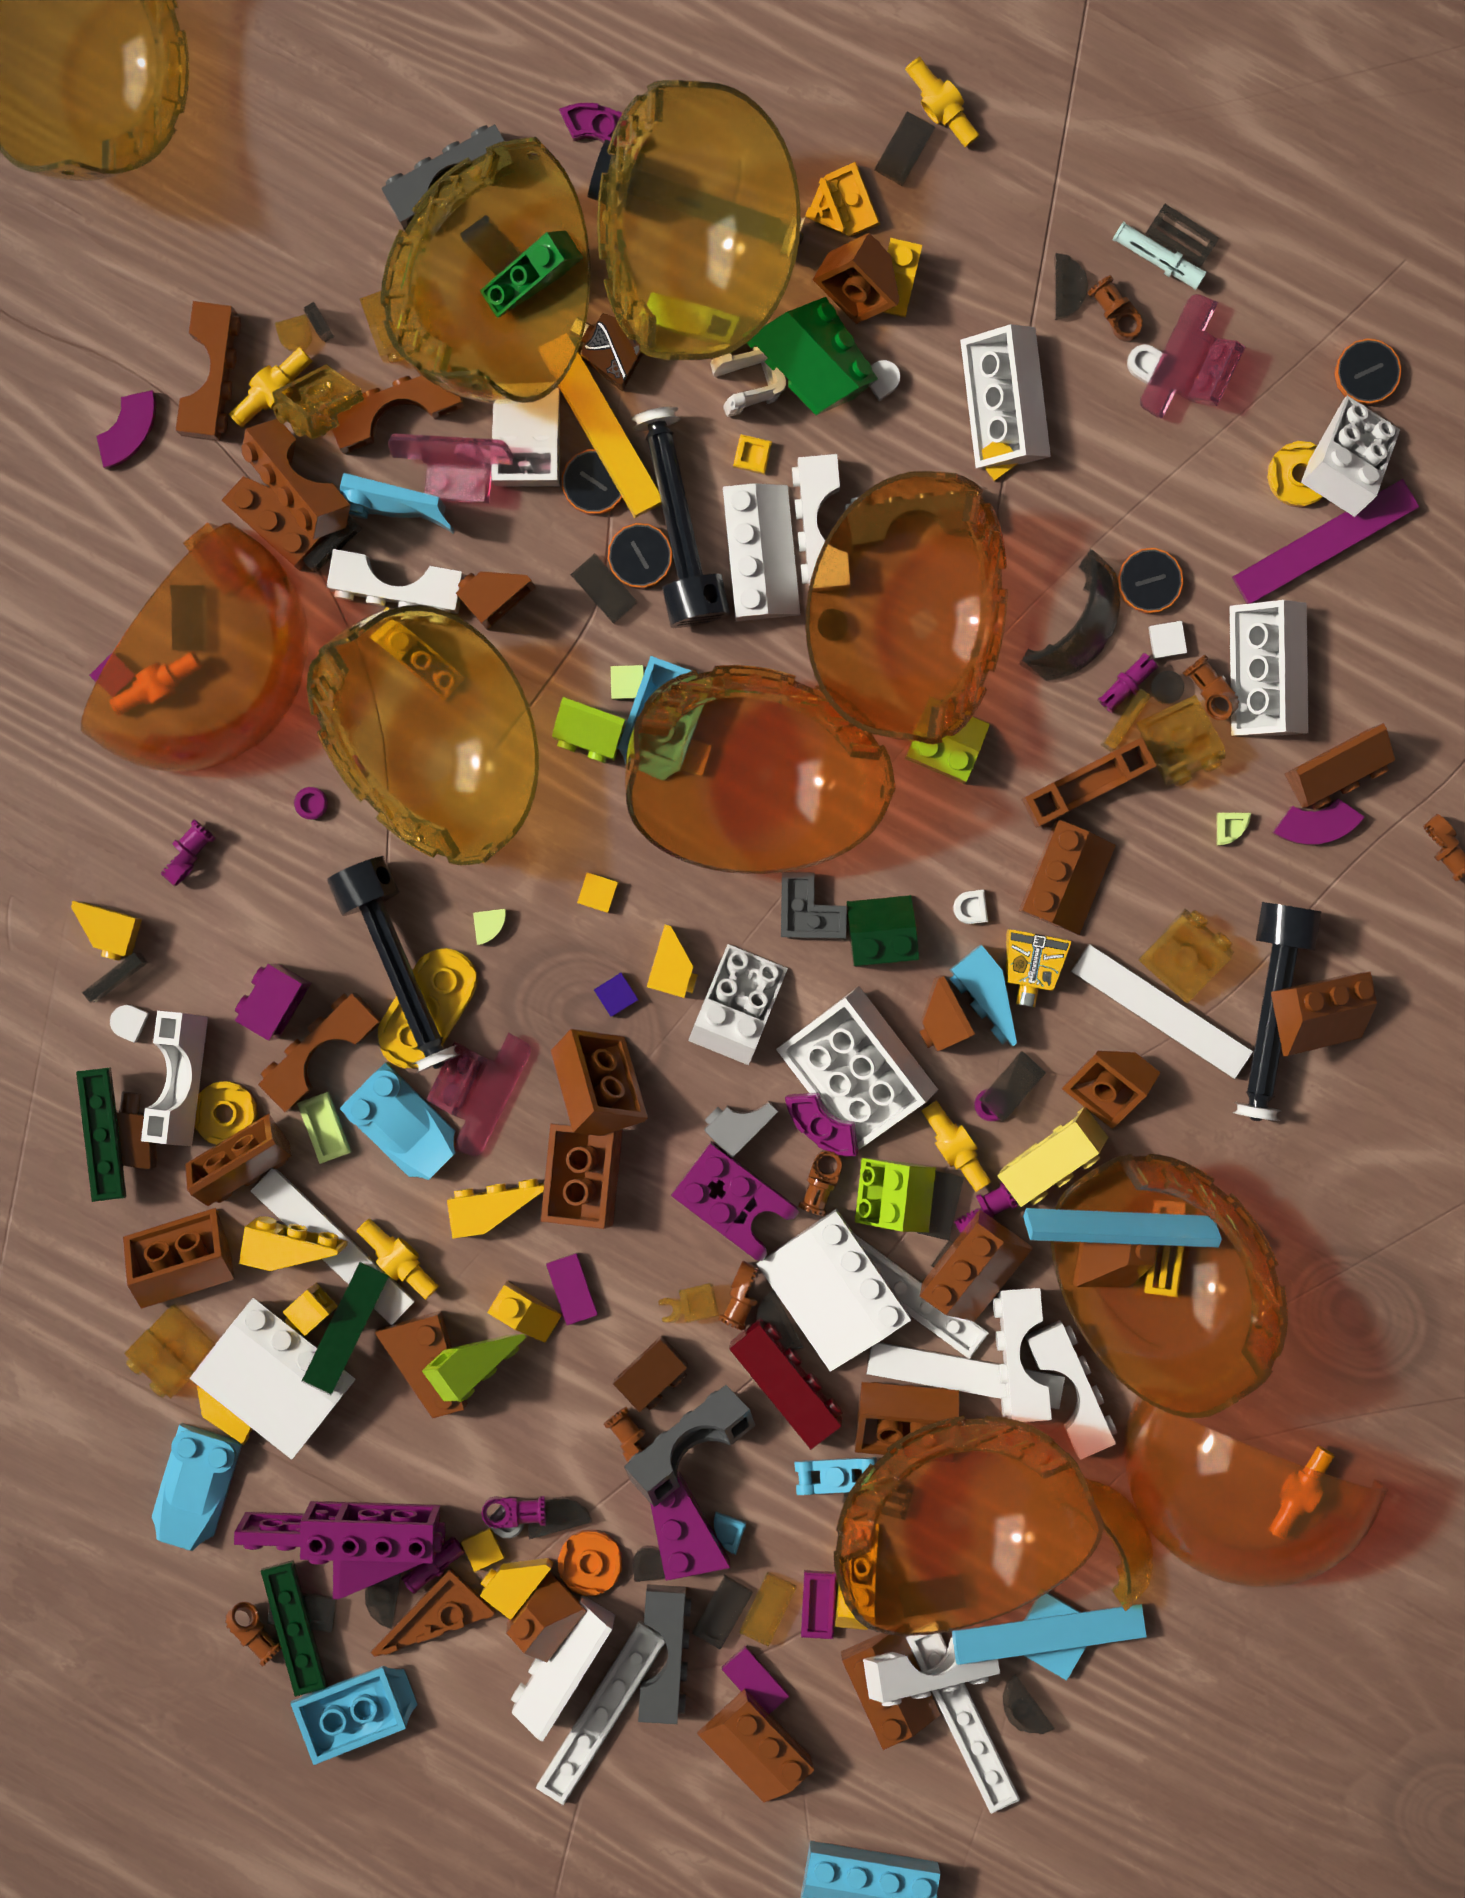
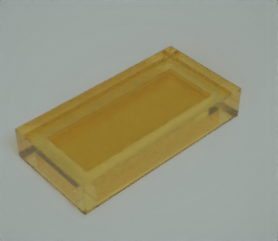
[1101,689,1150,751]
[739,1572,796,1647]

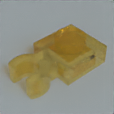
[658,1283,719,1323]

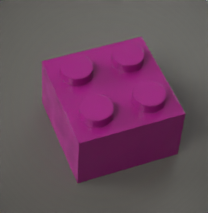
[235,964,312,1041]

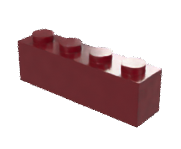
[729,1318,843,1450]

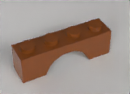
[176,301,241,441]
[326,364,465,454]
[241,418,351,540]
[1021,737,1157,828]
[258,993,381,1112]

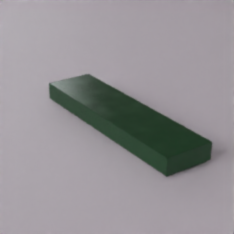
[76,1067,127,1202]
[301,1262,389,1396]
[261,1560,328,1697]

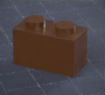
[613,1335,688,1413]

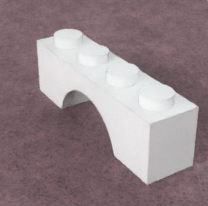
[792,454,849,592]
[326,549,465,618]
[141,1011,208,1146]
[993,1288,1052,1423]
[1024,1320,1117,1460]
[863,1637,1000,1706]

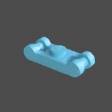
[794,1457,879,1495]

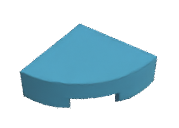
[714,1512,746,1555]

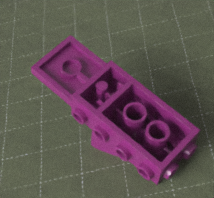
[234,1501,446,1599]

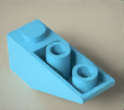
[949,945,1017,1046]

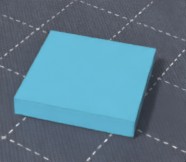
[1024,1589,1087,1681]

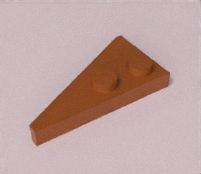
[371,1568,496,1657]

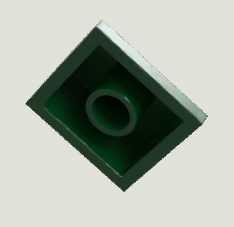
[846,895,919,966]

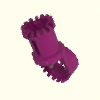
[161,819,216,887]
[954,1183,1018,1234]
[481,1496,546,1529]

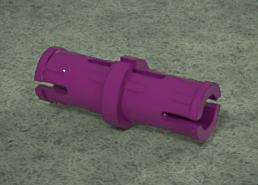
[1098,653,1158,713]
[401,1536,465,1594]

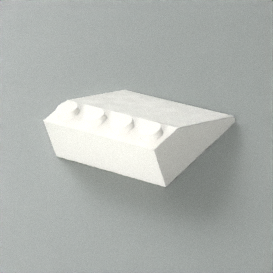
[776,987,938,1150]
[756,1208,911,1371]
[189,1298,356,1460]

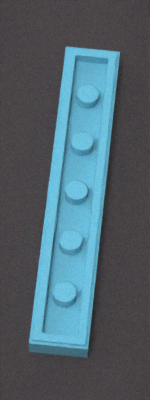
[1023,1208,1222,1247]
[952,1604,1147,1665]

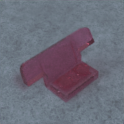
[1140,294,1246,418]
[388,434,513,503]
[426,1032,531,1156]

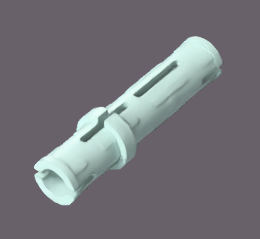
[1112,221,1207,290]

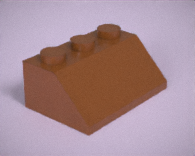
[1284,723,1395,810]
[1019,819,1116,935]
[1271,971,1377,1056]
[551,1029,648,1136]
[185,1114,292,1206]
[541,1123,623,1229]
[123,1208,234,1309]
[919,1209,1033,1322]
[855,1382,959,1461]
[841,1625,941,1750]
[697,1689,814,1802]

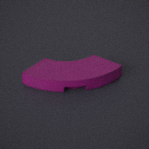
[559,103,646,149]
[96,390,156,469]
[1272,798,1364,845]
[785,1092,859,1156]

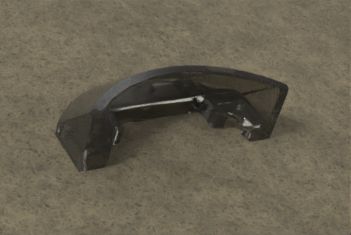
[1019,549,1120,681]

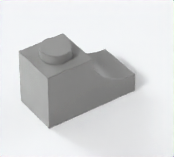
[704,1101,778,1158]

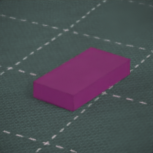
[546,1253,598,1325]
[801,1570,837,1639]
[722,1645,789,1714]

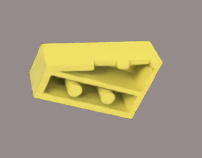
[997,1107,1108,1207]

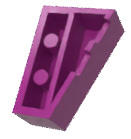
[650,1471,730,1581]

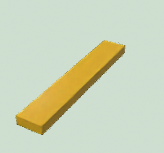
[539,334,662,518]

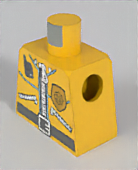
[1005,929,1071,1007]

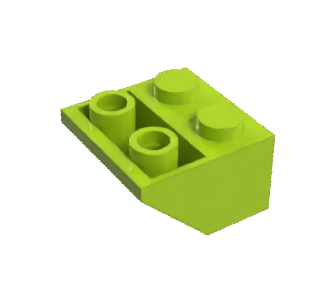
[855,1158,936,1232]

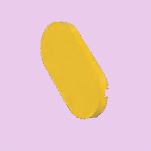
[378,948,477,1068]

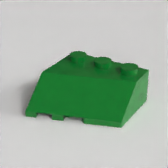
[744,297,878,415]

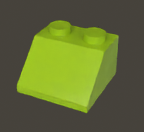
[552,697,627,764]
[904,699,990,784]

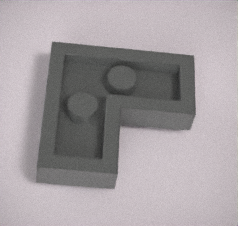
[781,872,847,938]

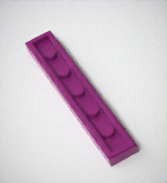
[1232,479,1419,604]

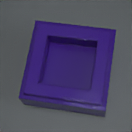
[594,972,639,1017]

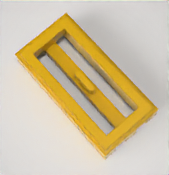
[1144,1245,1184,1297]

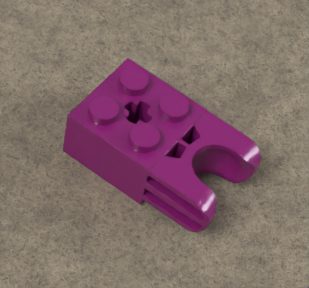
[671,1142,799,1261]

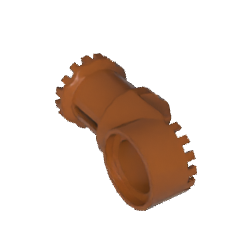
[1088,275,1143,341]
[1183,655,1239,720]
[1423,814,1465,881]
[798,1150,842,1217]
[718,1261,759,1331]
[603,1407,646,1462]
[225,1602,282,1667]

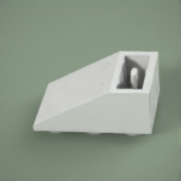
[491,388,560,487]
[1301,395,1400,517]
[688,944,788,1065]

